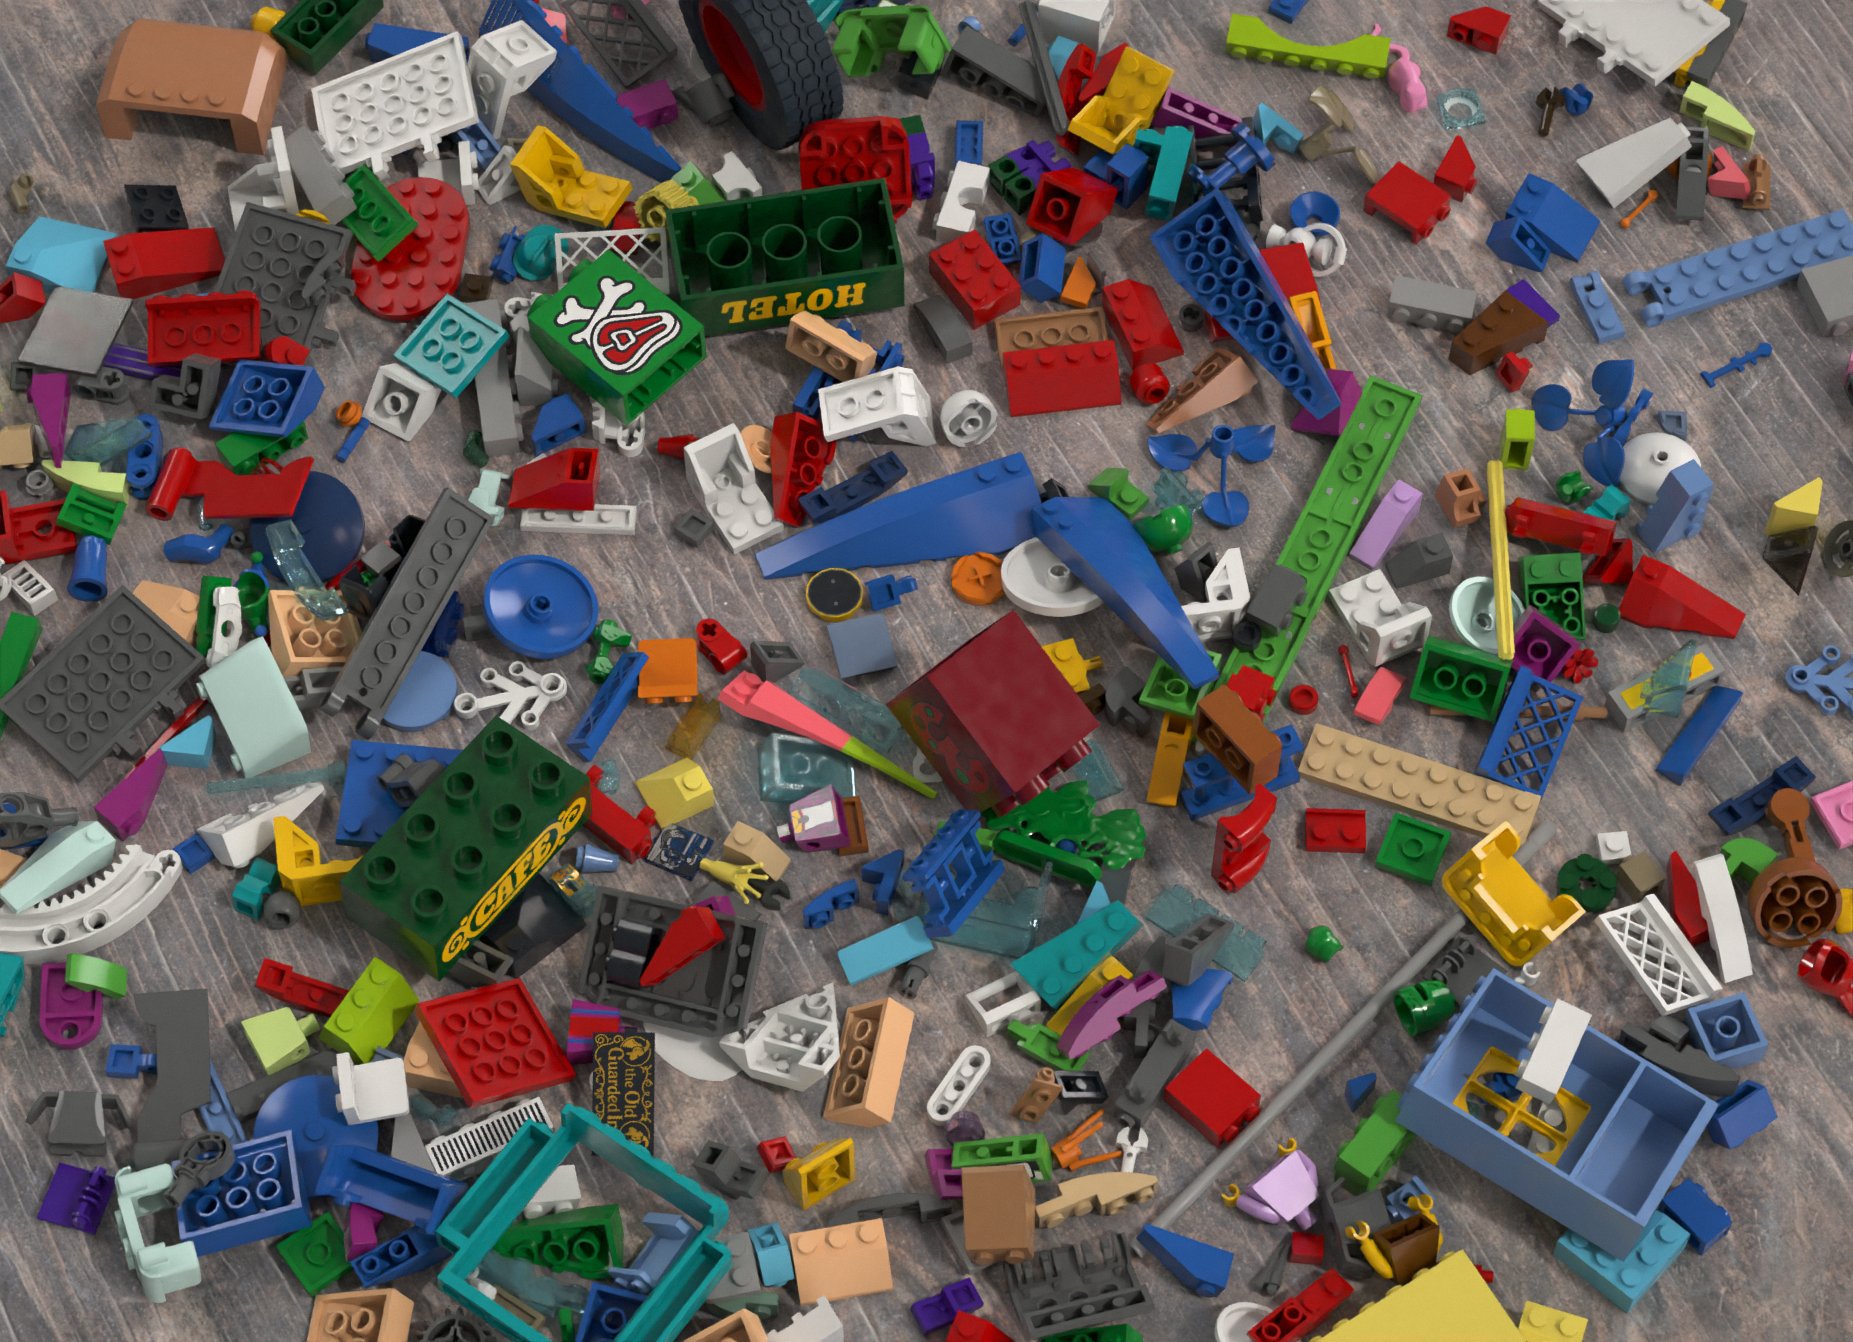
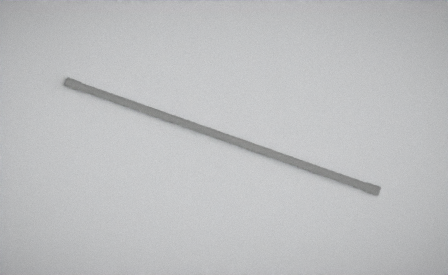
[1129,821,1557,1260]

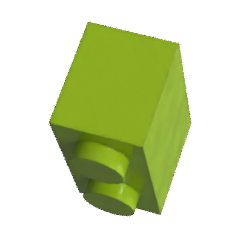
[1500,408,1535,470]

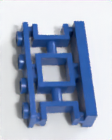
[793,319,905,442]
[902,809,1005,938]

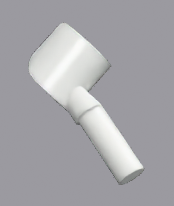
[1514,962,1540,986]

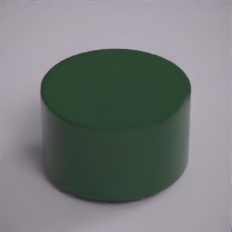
[1593,603,1621,633]

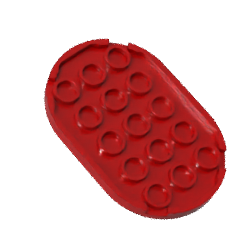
[351,177,470,321]

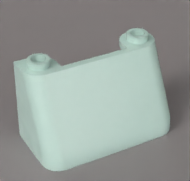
[196,637,311,779]

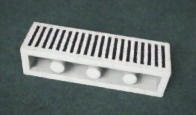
[425,1097,555,1181]

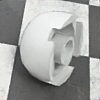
[940,390,998,447]

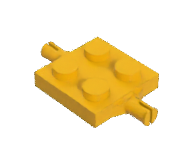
[1041,638,1103,695]

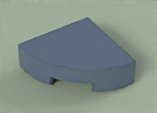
[1657,410,1687,441]

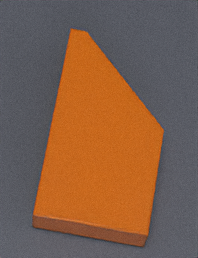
[1060,257,1096,309]

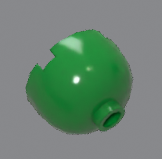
[1134,504,1193,556]

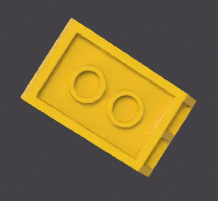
[1067,47,1175,154]
[510,125,633,228]
[273,816,363,906]

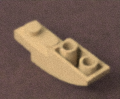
[1035,1172,1158,1229]

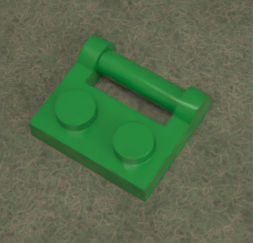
[56,483,127,545]

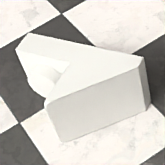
[478,146,521,204]

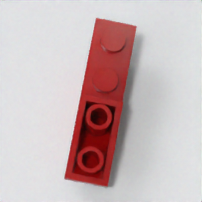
[1246,1268,1355,1342]

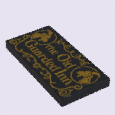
[592,1032,655,1157]

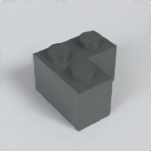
[149,353,221,420]

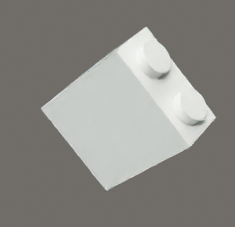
[1035,0,1116,55]

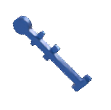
[1700,342,1772,388]

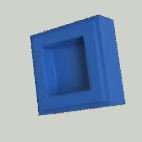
[173,833,215,874]

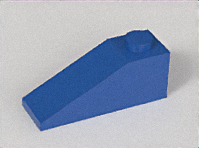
[1136,1223,1234,1298]

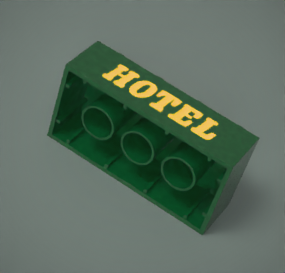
[665,178,905,336]

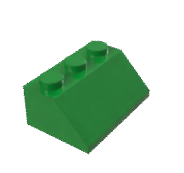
[1409,635,1513,722]

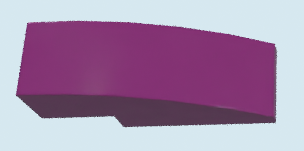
[344,1202,384,1261]

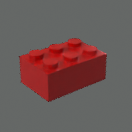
[929,229,1021,330]

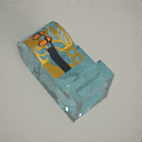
[547,862,598,920]

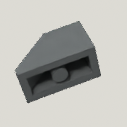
[1386,532,1453,589]
[1174,542,1218,602]
[449,940,514,988]
[1649,1015,1691,1052]

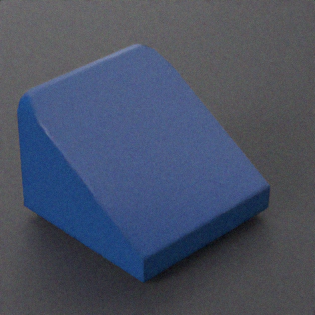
[1344,1073,1377,1113]

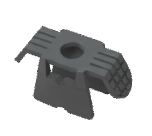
[26,1091,132,1157]
[1318,1176,1391,1279]

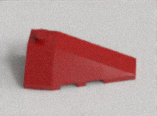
[770,411,837,528]
[1619,555,1746,639]

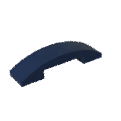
[797,451,908,522]
[1708,756,1816,836]

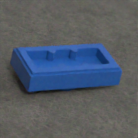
[955,120,983,168]

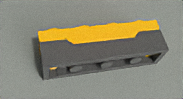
[1673,0,1748,90]

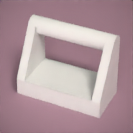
[964,971,1041,1037]

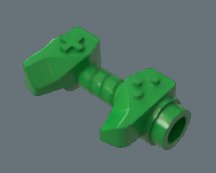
[586,619,632,684]

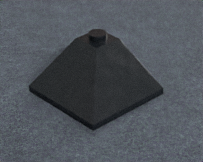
[479,873,587,979]

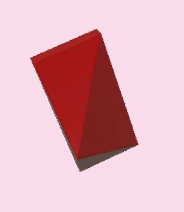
[1582,538,1633,583]

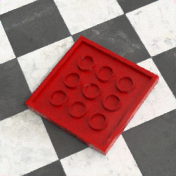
[414,978,576,1109]

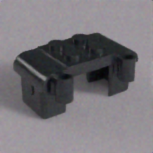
[339,515,426,622]

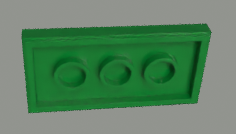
[341,164,419,262]

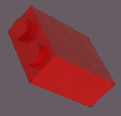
[1163,1048,1261,1148]

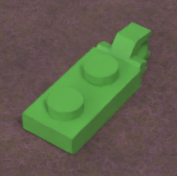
[1006,1019,1090,1071]

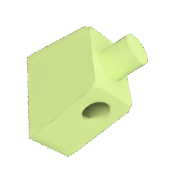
[241,1007,320,1076]

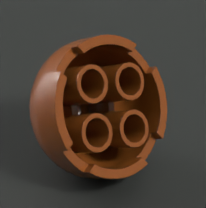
[1748,857,1843,948]

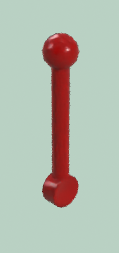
[1338,645,1358,698]

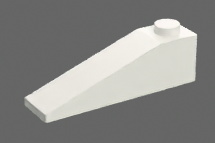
[196,782,324,869]

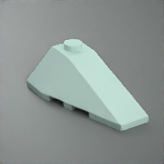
[0,821,116,914]

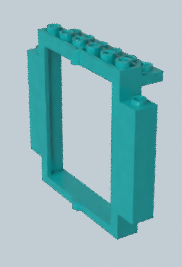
[436,1103,732,1342]

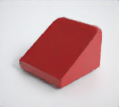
[1290,1232,1324,1266]

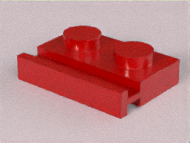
[1306,808,1366,854]

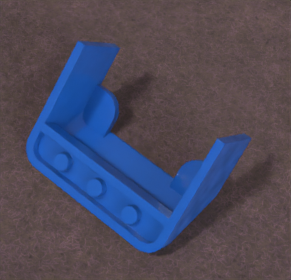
[315,1144,468,1238]

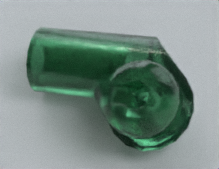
[463,430,489,468]

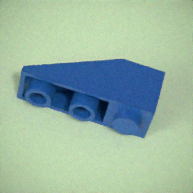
[350,1226,452,1289]

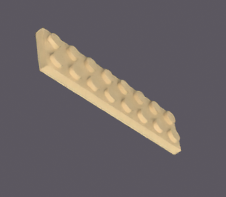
[1298,723,1541,847]

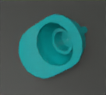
[513,224,568,281]

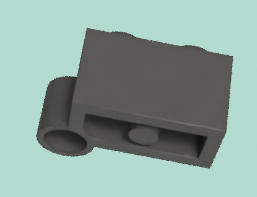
[1246,564,1308,637]

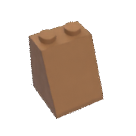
[962,1164,1036,1265]

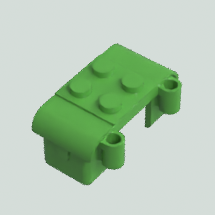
[832,5,951,77]

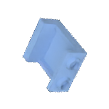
[608,1212,699,1295]

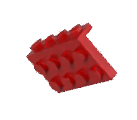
[145,290,261,367]

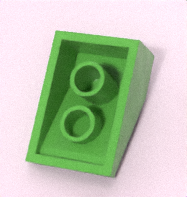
[1139,650,1222,720]

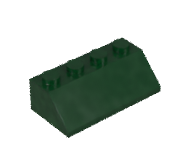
[270,0,384,75]

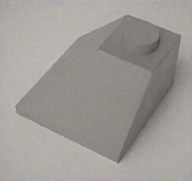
[515,328,559,406]

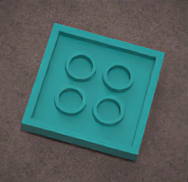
[393,294,510,398]

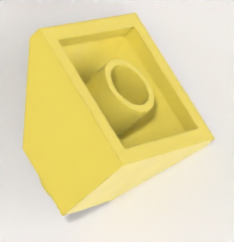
[635,757,714,830]

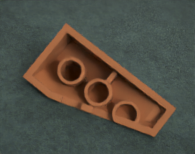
[1146,347,1258,433]

